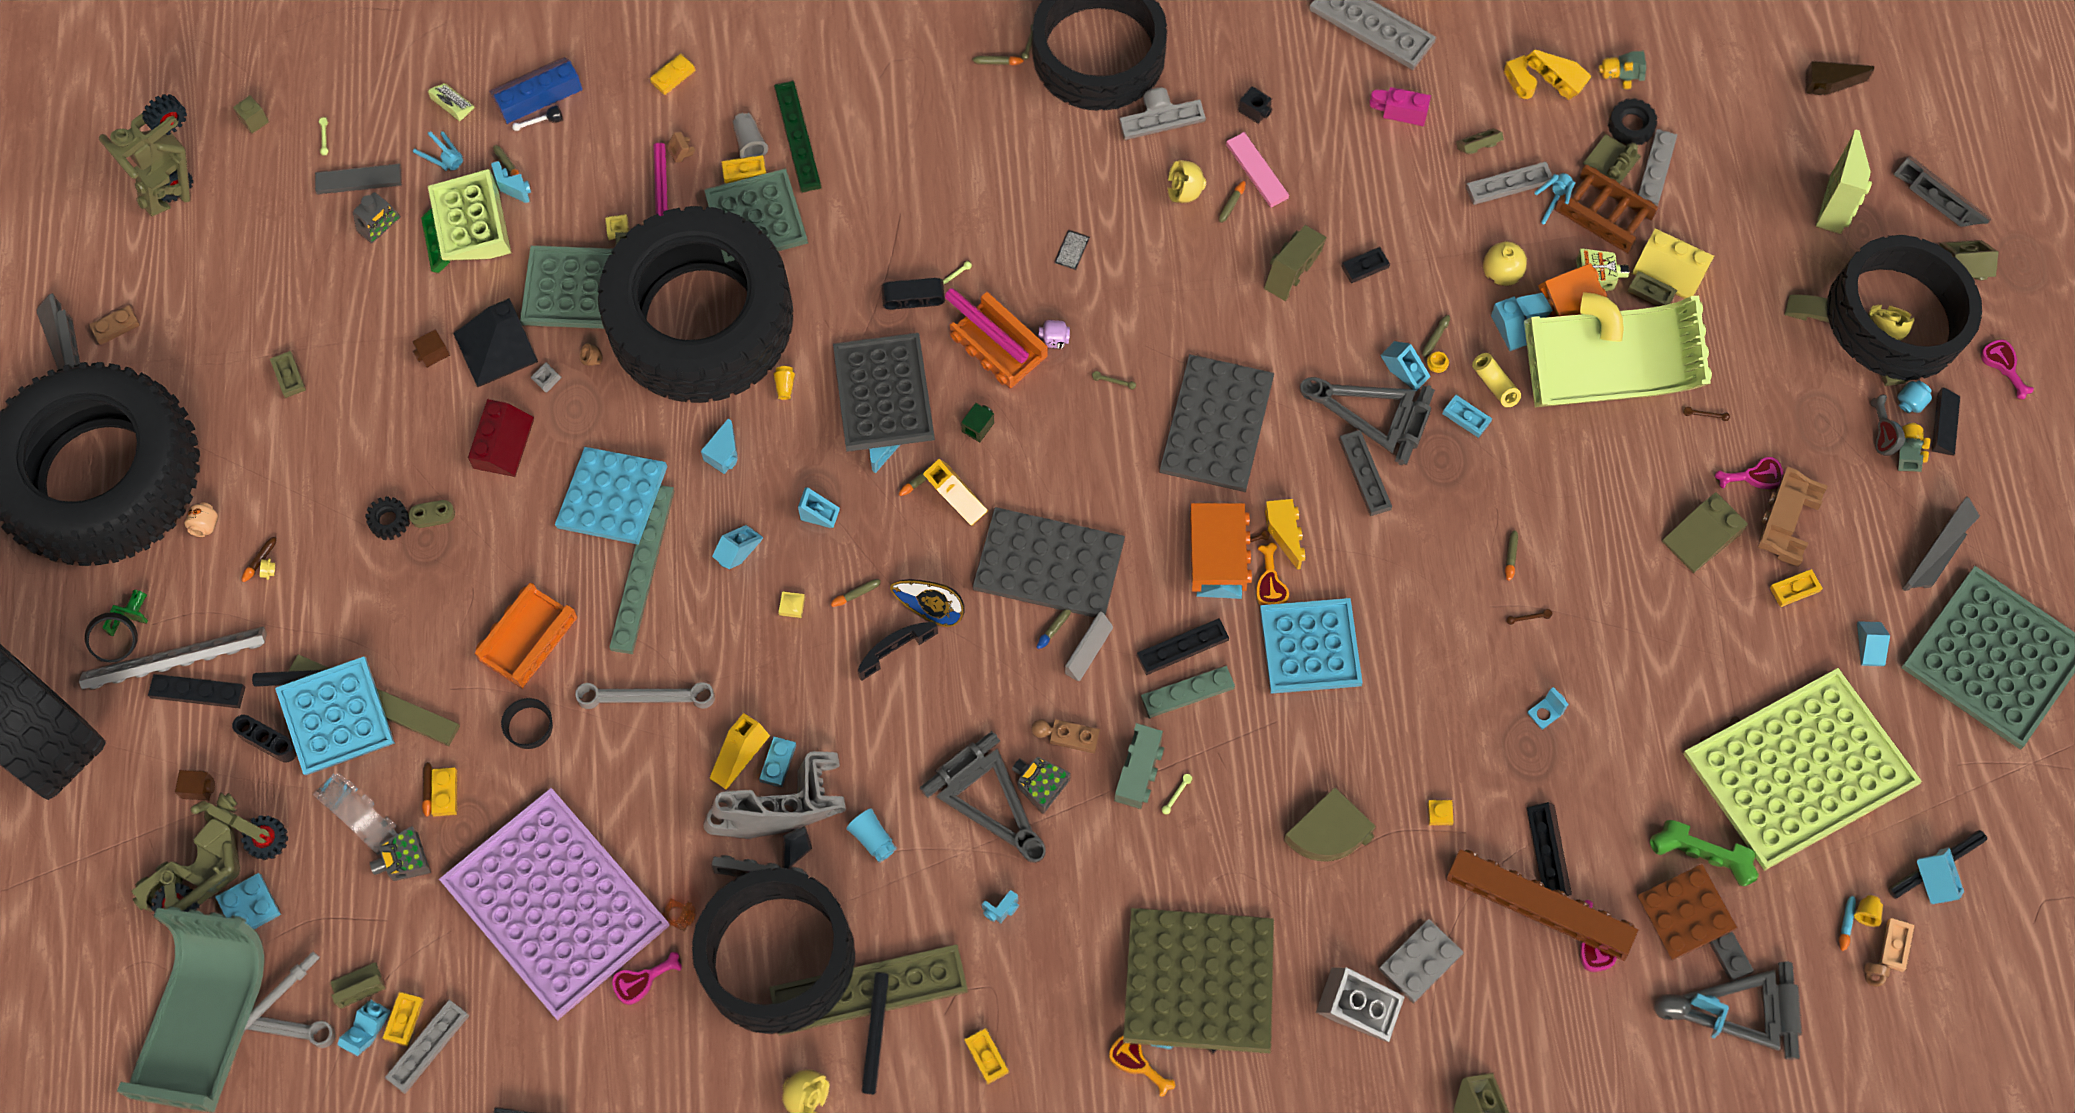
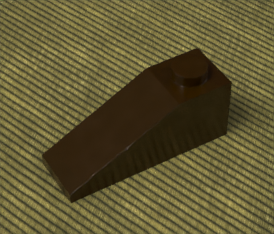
[1806,61,1874,96]

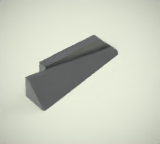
[1893,156,1992,227]
[36,294,80,370]
[1903,496,1980,591]

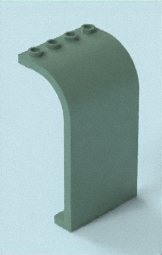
[117,906,264,1113]

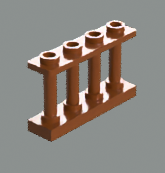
[1555,165,1658,254]

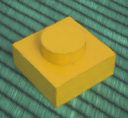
[1428,800,1454,825]

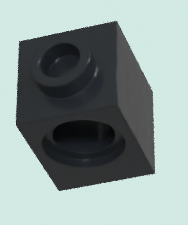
[1238,86,1273,124]

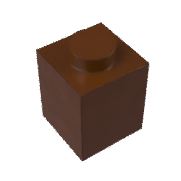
[412,329,450,367]
[175,770,215,801]

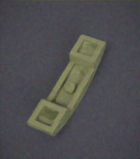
[1785,295,1869,323]

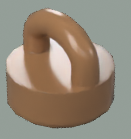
[580,344,603,366]
[1864,963,1890,987]

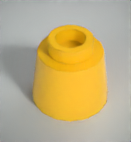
[1854,895,1883,926]

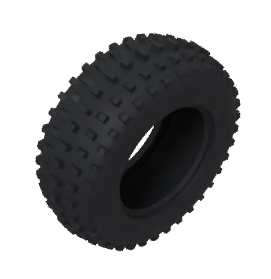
[0,362,200,566]

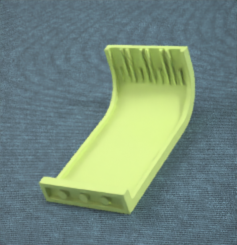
[1524,296,1712,407]

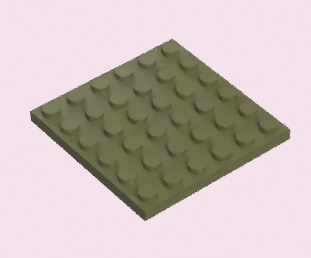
[1123,908,1274,1054]

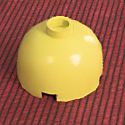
[1168,160,1206,203]
[1483,241,1527,286]
[1868,305,1914,341]
[782,1070,829,1113]

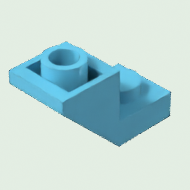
[491,161,531,203]
[337,1000,391,1056]

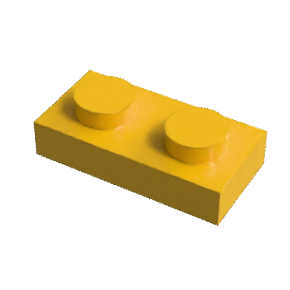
[650,54,695,95]
[722,155,766,184]
[1770,569,1823,607]
[431,767,457,816]
[383,992,424,1046]
[965,1028,1009,1084]

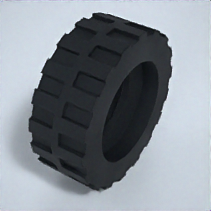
[1608,98,1658,146]

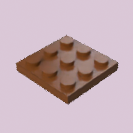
[1637,864,1738,961]

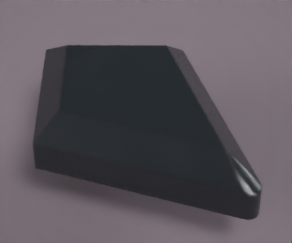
[782,827,812,869]

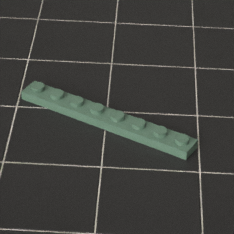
[609,486,674,654]

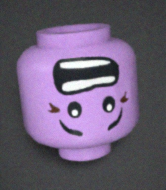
[1038,320,1070,349]

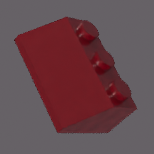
[468,399,534,477]

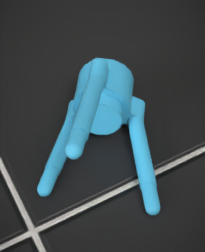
[413,131,463,171]
[1534,173,1575,224]

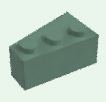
[1114,723,1165,809]

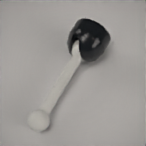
[512,105,563,131]

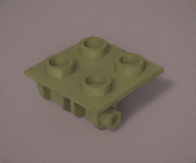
[1583,134,1641,184]

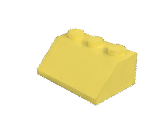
[1632,229,1714,299]

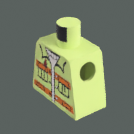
[1576,249,1629,291]

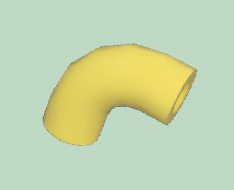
[1580,292,1624,342]
[1472,353,1521,407]

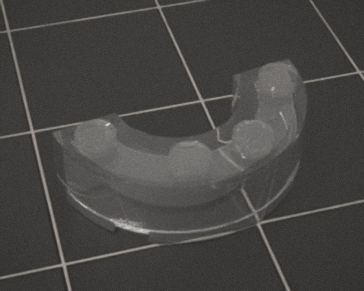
[313,772,398,856]

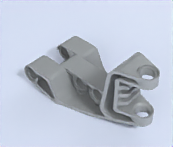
[703,751,846,839]

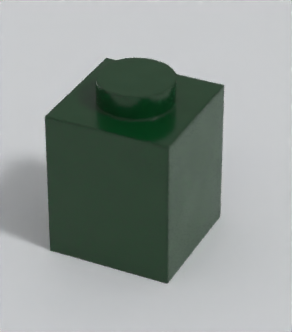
[961,403,994,443]

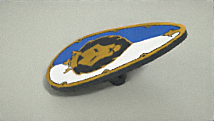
[890,579,965,627]

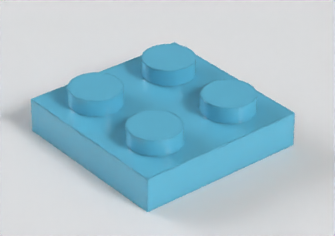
[216,873,281,929]

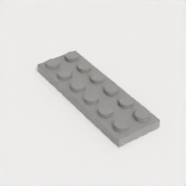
[1309,0,1436,70]

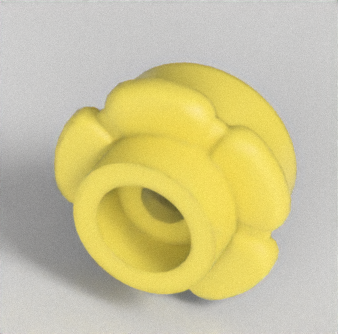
[260,558,275,580]

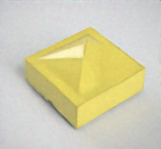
[605,214,629,240]
[778,592,805,618]

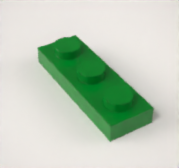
[421,207,450,273]

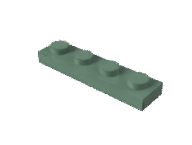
[1141,666,1235,718]

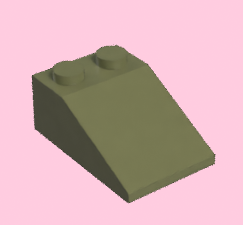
[1662,492,1748,573]

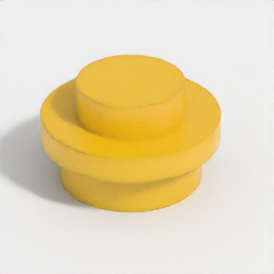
[1427,351,1449,373]

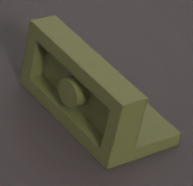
[330,962,386,1009]

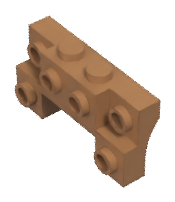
[1758,466,1828,567]

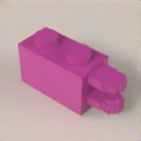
[1369,87,1431,126]

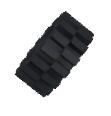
[365,496,410,540]

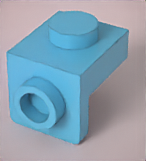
[982,890,1019,923]

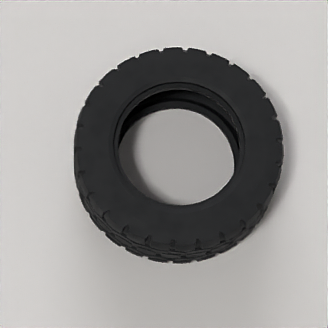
[598,206,793,403]
[0,644,106,800]

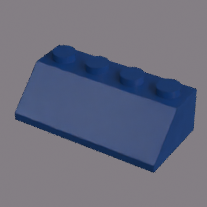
[490,57,582,124]

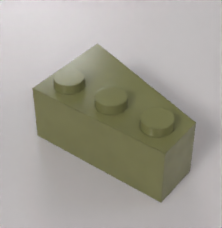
[1264,225,1327,301]

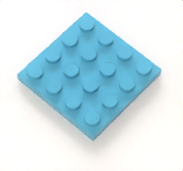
[555,447,668,545]
[1260,598,1363,694]
[275,656,395,776]

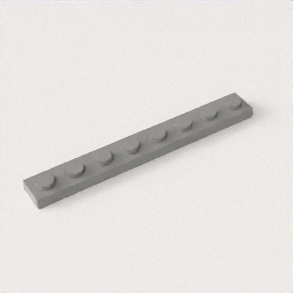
[79,627,267,689]

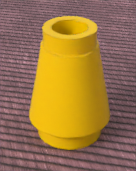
[773,366,795,400]

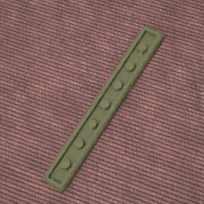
[289,654,460,746]

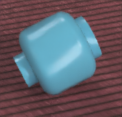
[1898,380,1932,413]

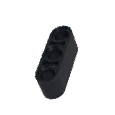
[881,278,945,310]
[232,715,297,763]

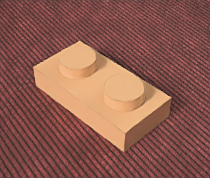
[1879,918,1914,972]

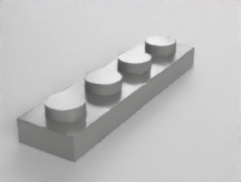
[1638,129,1677,206]
[1466,162,1552,205]
[385,1000,469,1094]

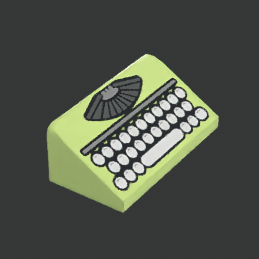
[428,83,474,121]

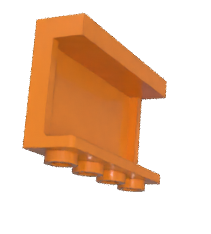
[1538,263,1607,317]
[950,292,1048,389]
[1190,503,1252,592]
[475,582,578,689]

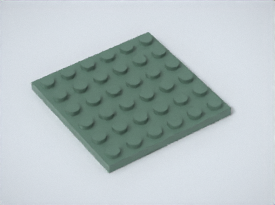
[1901,566,2075,750]

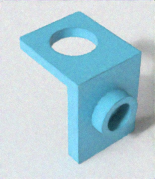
[1527,687,1569,730]
[1691,993,1729,1038]

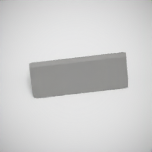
[1065,611,1113,681]

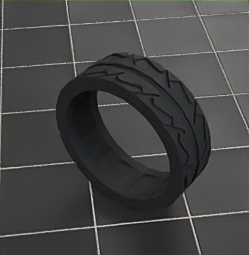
[1032,0,1168,111]
[1827,235,1982,381]
[692,868,855,1034]

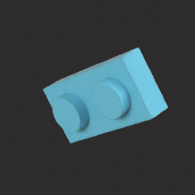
[1442,395,1492,438]
[759,737,796,788]

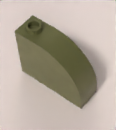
[1284,788,1376,862]

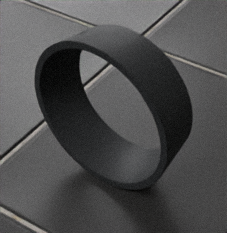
[84,612,138,662]
[501,698,553,749]

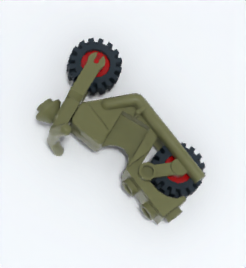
[99,94,193,216]
[131,792,288,924]

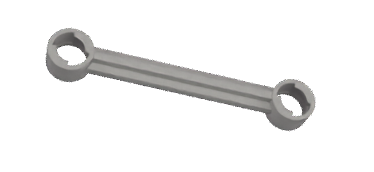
[575,682,715,709]
[247,1017,336,1048]

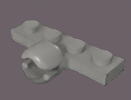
[1119,87,1206,140]

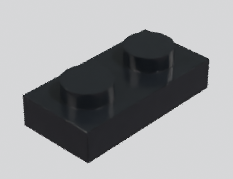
[1341,247,1390,284]

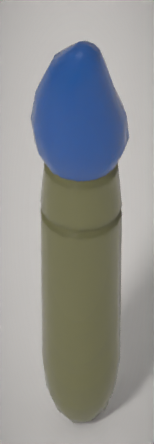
[1036,609,1071,649]

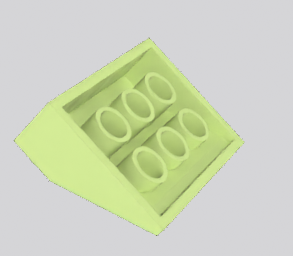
[1816,129,1872,234]
[428,169,511,260]

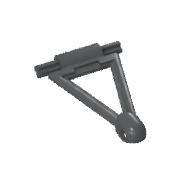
[1300,377,1435,465]
[919,731,1046,863]
[1654,961,1802,1060]

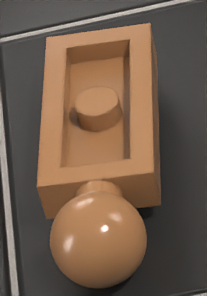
[1032,719,1100,754]

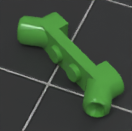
[1650,820,1759,886]

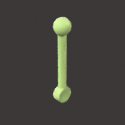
[319,118,329,155]
[943,261,972,284]
[1162,774,1192,814]

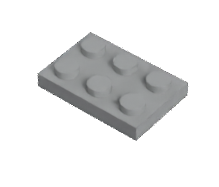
[1379,919,1464,1004]

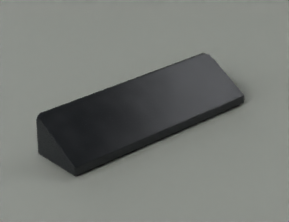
[1527,802,1572,896]

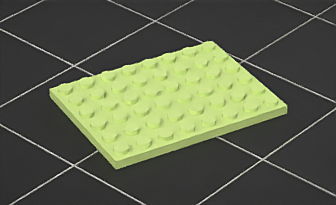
[1683,668,1922,871]

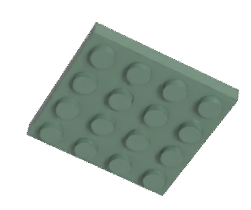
[704,168,808,263]
[520,246,613,329]

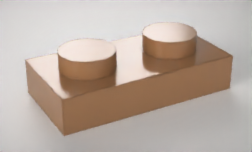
[89,305,140,345]

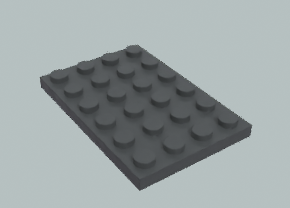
[833,333,935,452]
[1160,354,1274,492]
[973,507,1125,618]

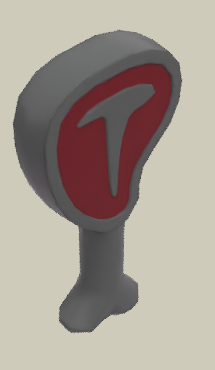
[1870,394,1905,456]

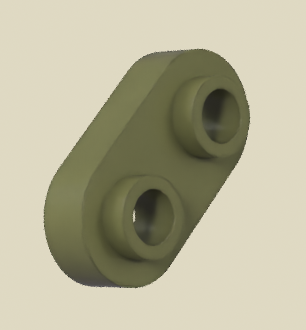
[409,500,455,528]

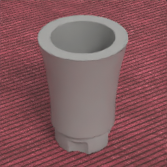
[733,113,768,158]

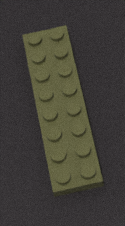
[769,944,968,1036]

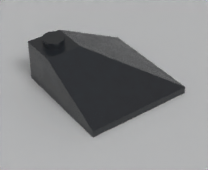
[453,298,538,388]

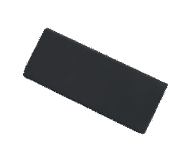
[1932,387,1961,456]

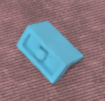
[1917,847,1964,904]

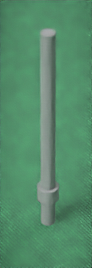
[244,951,320,1032]

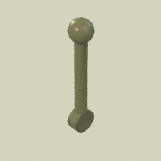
[1021,24,1033,60]
[1092,371,1136,390]

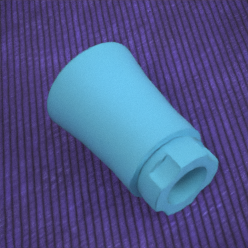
[846,808,897,863]

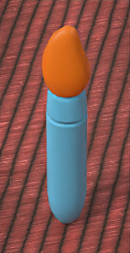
[1839,896,1856,951]

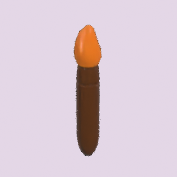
[242,537,276,582]
[422,762,432,817]

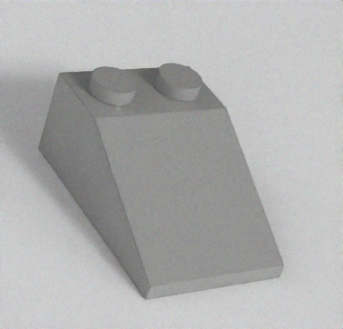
[1316,967,1404,1042]

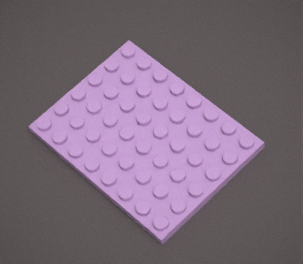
[439,788,670,1021]

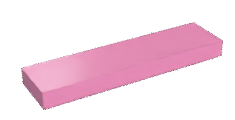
[1226,132,1289,208]

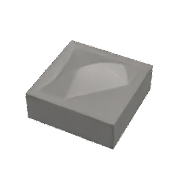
[530,362,562,393]

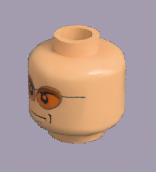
[184,502,218,537]

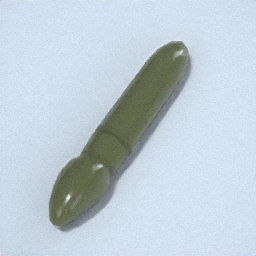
[1422,315,1450,357]

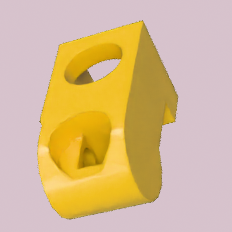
[1503,55,1537,99]

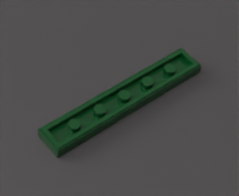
[774,81,822,193]

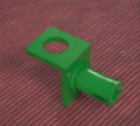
[103,589,148,636]

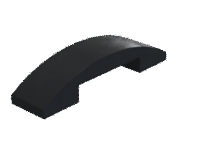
[858,622,938,681]

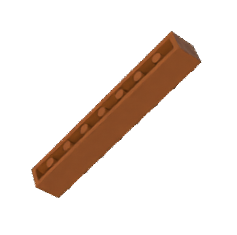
[1446,849,1639,961]

